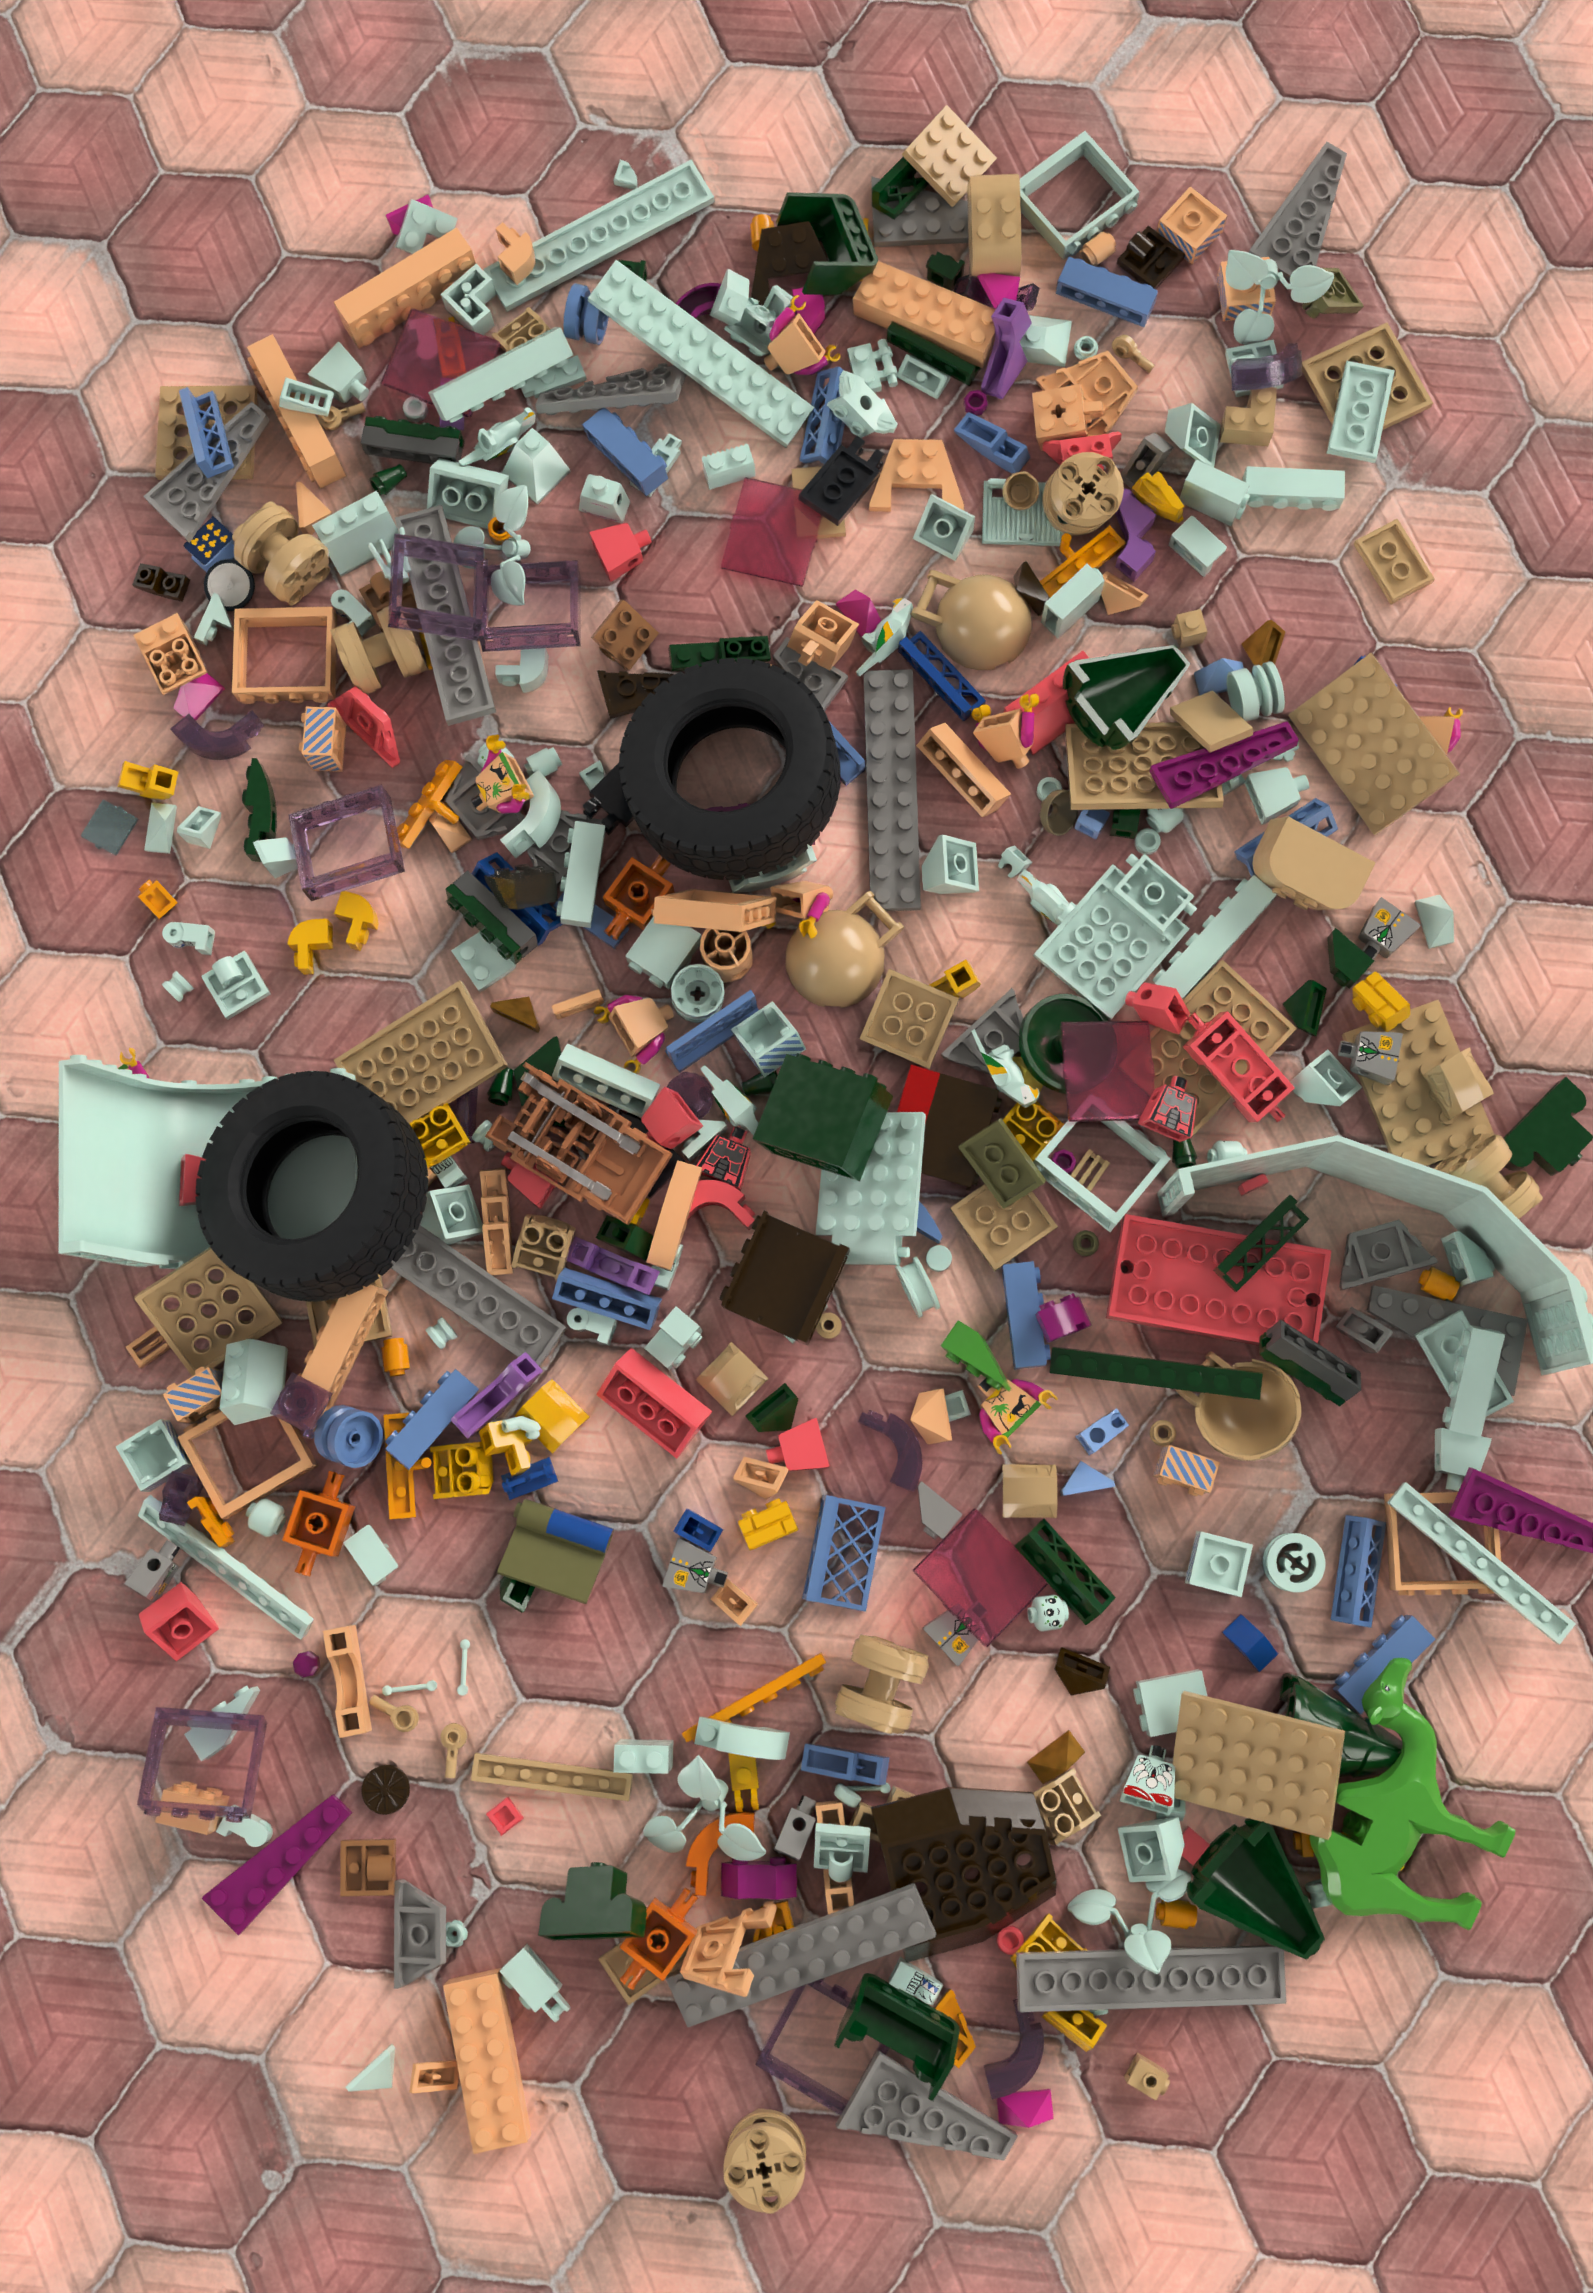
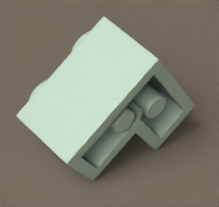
[395,199,458,254]
[441,264,496,341]
[644,1306,703,1370]

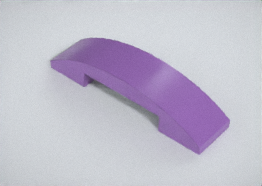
[567,1236,660,1295]

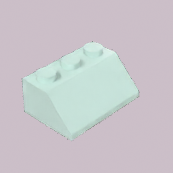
[427,458,509,529]
[312,491,401,576]
[219,1339,288,1425]

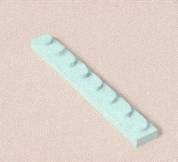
[1387,1482,1576,1645]
[138,1495,314,1640]

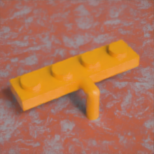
[1040,526,1126,598]
[392,760,462,849]
[383,1413,432,1520]

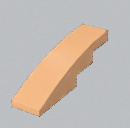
[646,1160,702,1271]
[480,1168,513,1275]

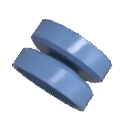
[563,283,609,345]
[314,1405,383,1468]

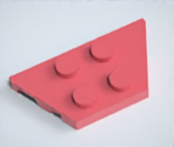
[327,686,400,768]

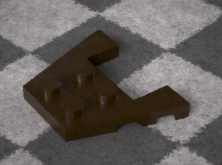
[751,221,842,306]

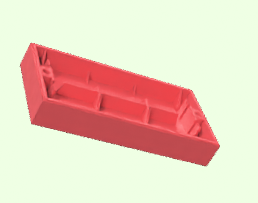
[1106,1214,1332,1346]

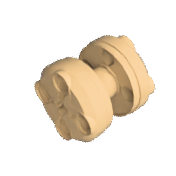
[1042,452,1124,536]
[232,501,330,606]
[330,602,428,695]
[1434,1133,1543,1219]
[835,1634,929,1734]
[724,2108,806,2214]

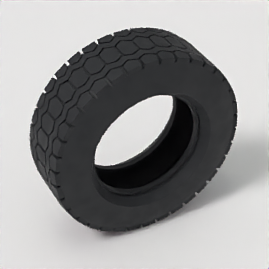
[619,658,840,880]
[195,1071,428,1302]

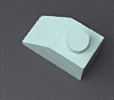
[710,269,749,326]
[253,837,302,879]

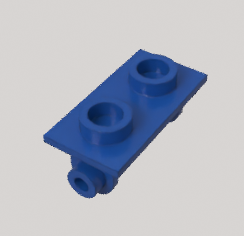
[501,1457,559,1500]

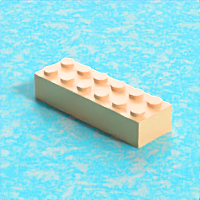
[334,227,476,348]
[853,261,995,369]
[247,334,346,489]
[281,1283,389,1432]
[443,1968,532,2154]

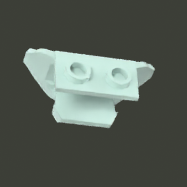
[724,298,778,356]
[827,370,898,438]

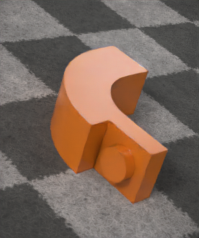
[686,1811,755,1896]

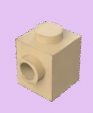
[1171,609,1207,649]
[1124,2053,1170,2100]

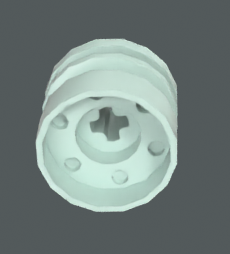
[1226,662,1285,722]
[671,964,725,1023]

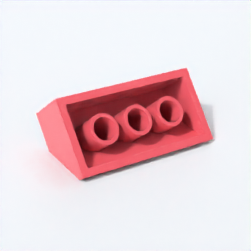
[1004,651,1089,755]
[596,1348,712,1459]

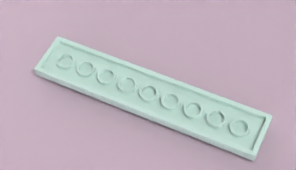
[483,159,715,312]
[588,260,814,448]

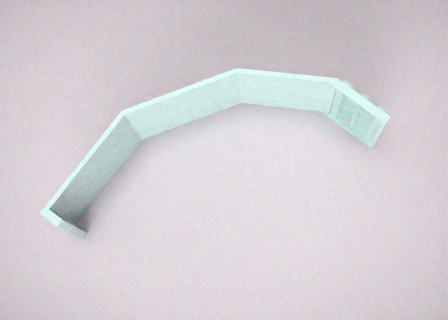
[1157,1135,1593,1376]

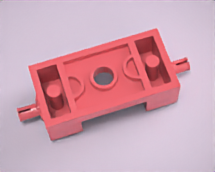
[1182,1011,1295,1122]

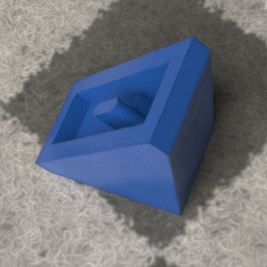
[673,1508,724,1552]
[1222,1614,1278,1672]

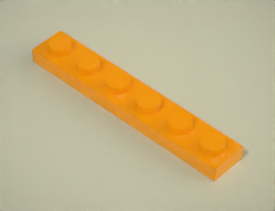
[682,1652,827,1743]

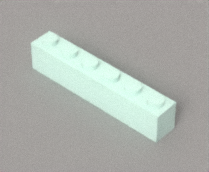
[428,327,573,423]
[1152,875,1277,1000]

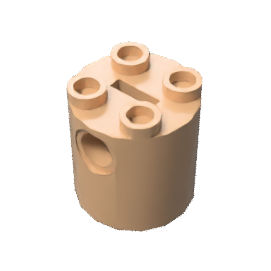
[700,929,753,983]

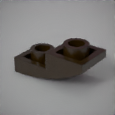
[132,563,190,602]

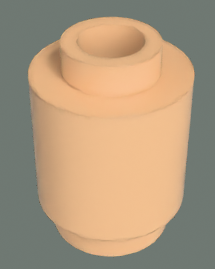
[1079,232,1116,266]

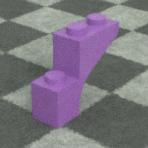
[981,298,1032,399]
[1115,489,1156,582]
[451,1352,543,1439]

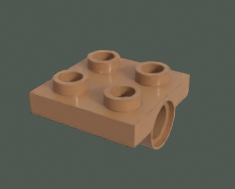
[359,571,419,632]
[591,599,659,671]
[340,1839,396,1897]

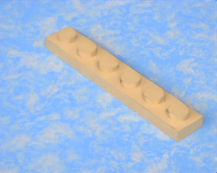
[471,1753,633,1801]

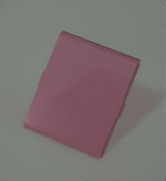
[380,309,501,418]
[721,477,822,587]
[1061,1021,1155,1122]
[913,1509,1048,1647]

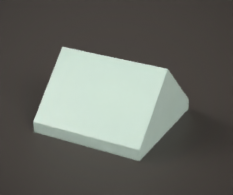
[913,494,975,561]

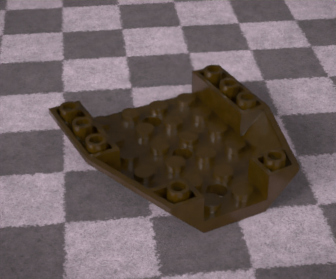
[871,1787,1057,1963]

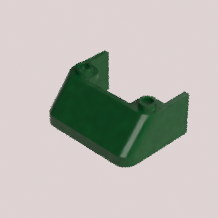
[776,192,878,295]
[834,1973,960,2101]

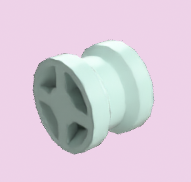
[162,971,194,1002]
[472,1120,495,1152]
[425,1317,458,1350]
[1305,1879,1331,1908]

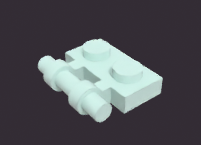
[847,339,898,393]

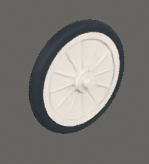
[204,559,255,611]

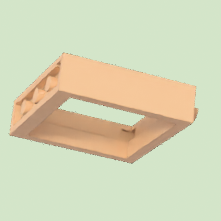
[232,607,337,704]
[651,889,777,932]
[177,1402,319,1519]
[1384,1492,1501,1595]

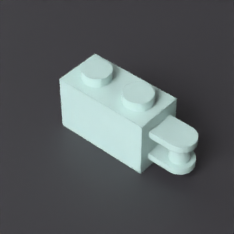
[500,1944,571,2022]

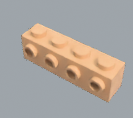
[916,723,1011,818]

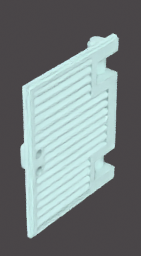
[982,478,1068,546]

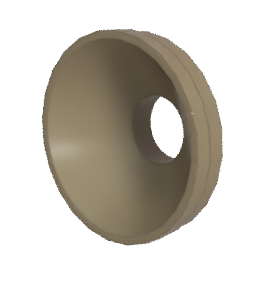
[1039,790,1078,836]

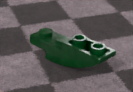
[668,636,771,672]
[242,758,277,862]

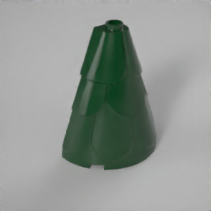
[1063,645,1190,750]
[1279,1673,1403,1778]
[1187,1818,1325,1960]

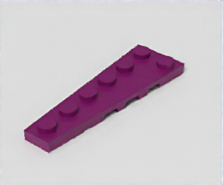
[1149,721,1299,809]
[1448,1467,1593,1553]
[202,1794,353,1936]

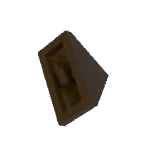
[1013,561,1050,616]
[1054,1647,1110,1696]

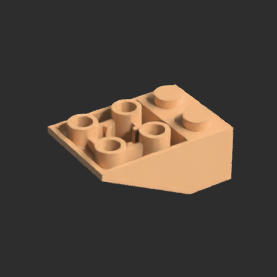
[133,613,207,695]

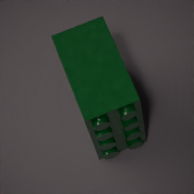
[753,1053,893,1181]

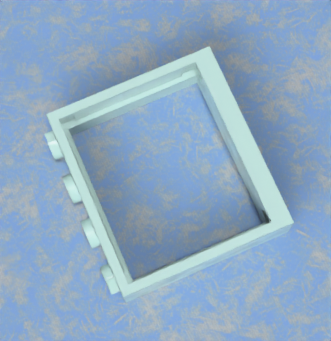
[1020,131,1140,260]
[1033,1094,1171,1232]

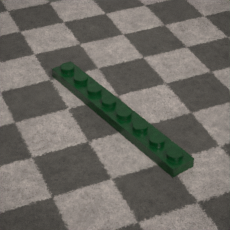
[1050,1346,1263,1400]

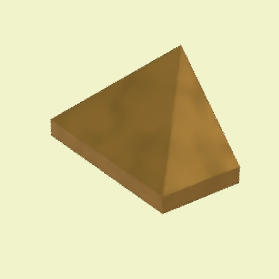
[1241,620,1285,667]
[490,996,540,1033]
[1027,1730,1085,1784]

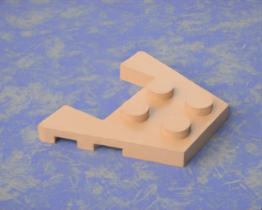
[1036,351,1138,436]
[869,439,964,512]
[680,1901,777,1997]

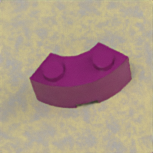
[676,283,721,319]
[1035,1293,1092,1343]
[721,1857,797,1900]

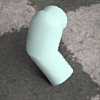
[501,1416,541,1439]

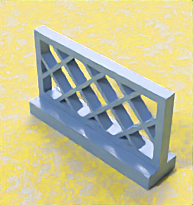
[665,990,759,1073]
[802,1495,886,1612]

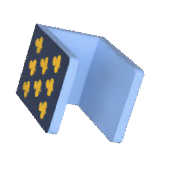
[183,516,235,573]

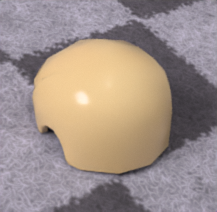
[1002,471,1040,510]

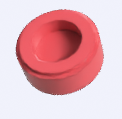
[996,1925,1024,1955]

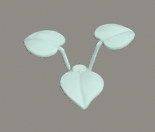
[1225,250,1334,345]
[453,485,530,606]
[643,1755,767,1861]
[1067,1869,1192,1974]

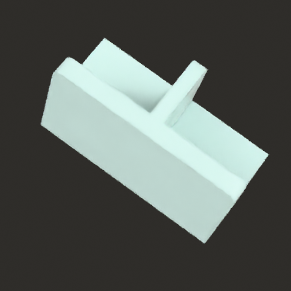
[1168,516,1227,577]
[343,1525,398,1586]

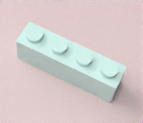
[1242,466,1345,511]
[556,821,605,928]
[552,1044,660,1118]
[1442,1324,1505,1437]

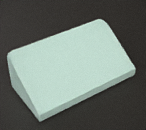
[897,354,951,399]

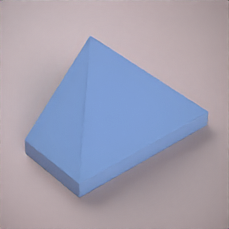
[1194,658,1244,696]
[1060,1461,1115,1496]

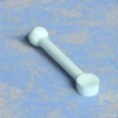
[457,1639,470,1696]
[382,1680,437,1696]
[835,1783,891,1794]

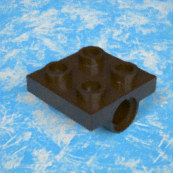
[1117,225,1185,289]

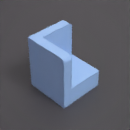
[1074,810,1110,840]

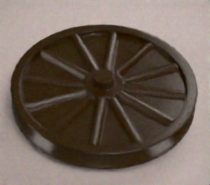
[362,1765,410,1815]

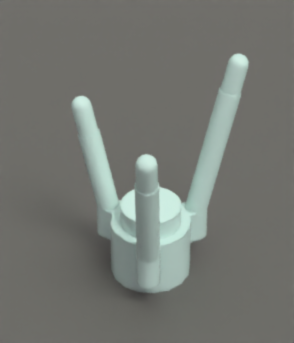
[368,527,411,586]

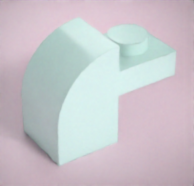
[495,646,549,693]

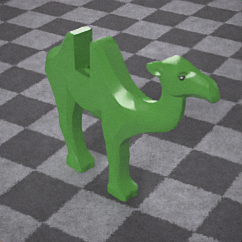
[1310,1658,1516,1930]

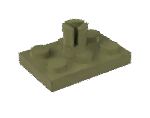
[1302,268,1364,319]
[959,1118,1046,1209]

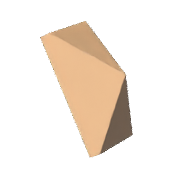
[296,482,332,535]
[1101,571,1149,615]
[428,800,472,853]
[910,1389,952,1445]
[733,1457,788,1499]
[711,1579,758,1626]
[409,2060,459,2094]

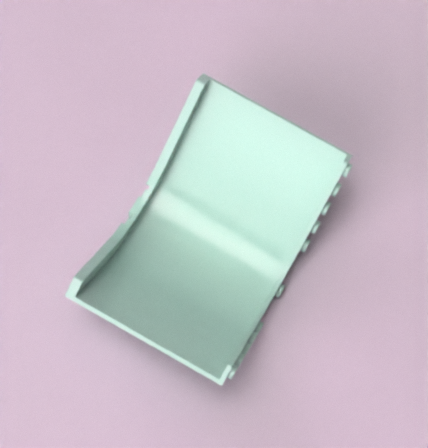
[59,1055,358,1269]

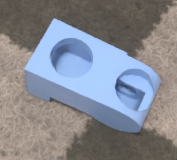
[1075,1408,1129,1455]

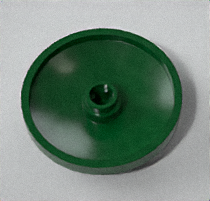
[1019,994,1117,1094]

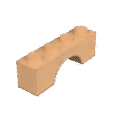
[323,1625,372,1738]
[816,1800,855,1915]

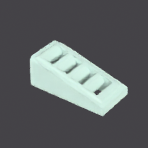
[279,378,334,416]

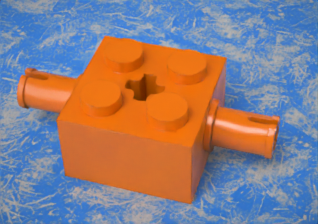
[603,855,675,940]
[282,1470,356,1576]
[619,1888,698,1990]

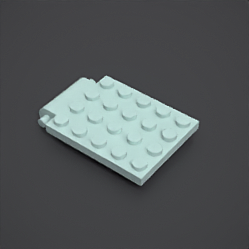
[1033,853,1197,1021]
[816,1112,926,1265]

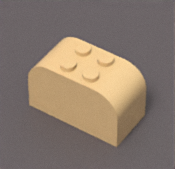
[967,174,1022,286]
[1253,816,1376,910]

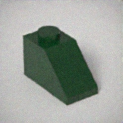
[1327,928,1374,989]
[596,1215,653,1261]

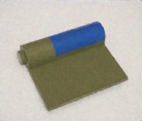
[497,1499,614,1604]

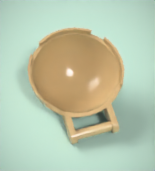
[911,570,1032,670]
[785,891,904,1008]
[1175,1351,1301,1461]

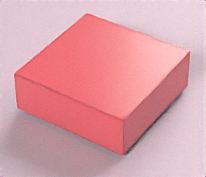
[1238,1174,1269,1196]
[486,1796,524,1836]
[1182,1826,1210,1866]

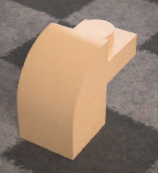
[496,222,535,285]

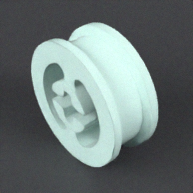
[895,1256,940,1318]
[1262,1533,1325,1592]

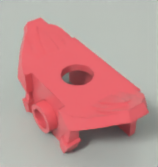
[1043,432,1122,470]

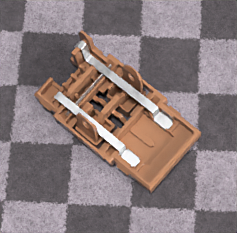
[485,1062,673,1225]

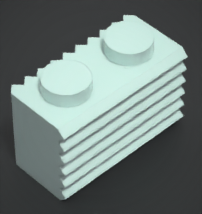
[702,443,756,490]

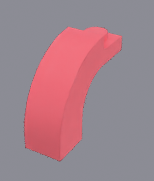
[687,1180,756,1230]

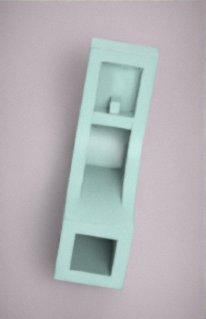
[500,769,561,858]
[729,844,817,893]
[694,1717,790,1760]

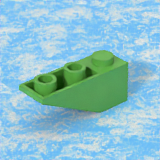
[941,1320,1011,1392]

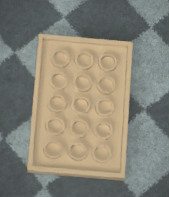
[1288,653,1460,835]
[1065,722,1224,810]
[1117,960,1297,1137]
[334,980,508,1124]
[1342,1000,1494,1166]
[1173,1691,1345,1840]

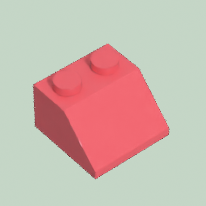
[139,1582,219,1662]

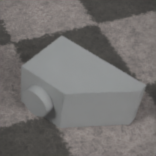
[1121,433,1174,489]
[917,1481,963,1540]

